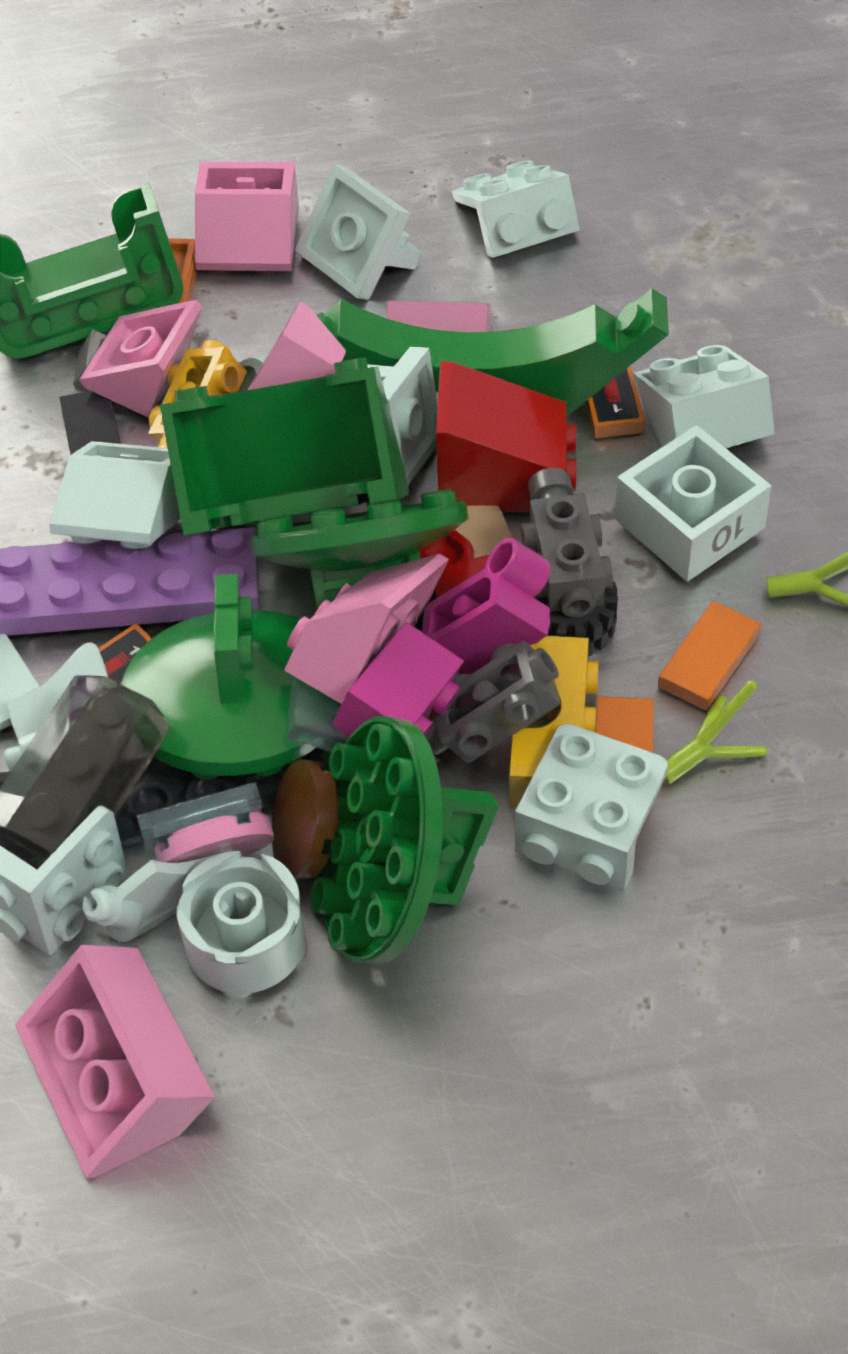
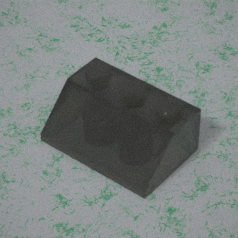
[0,675,171,860]

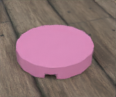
[153,812,274,863]

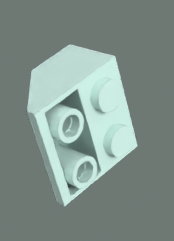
[633,345,775,448]
[50,441,181,549]

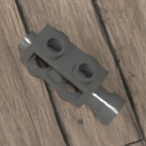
[521,468,613,618]
[425,640,561,764]

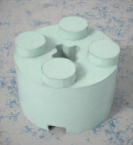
[176,851,305,999]

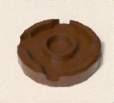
[272,759,339,880]

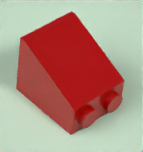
[436,361,577,512]

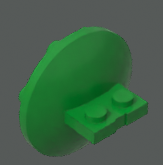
[249,489,469,619]
[121,574,341,779]
[311,716,499,964]

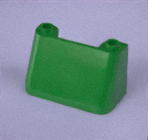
[0,183,184,359]
[160,357,409,535]

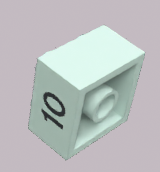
[615,425,772,582]

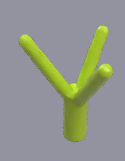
[766,552,848,607]
[663,680,768,785]

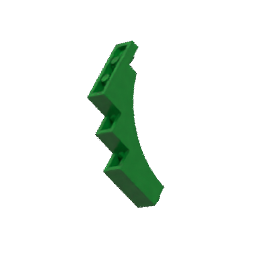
[316,288,669,417]

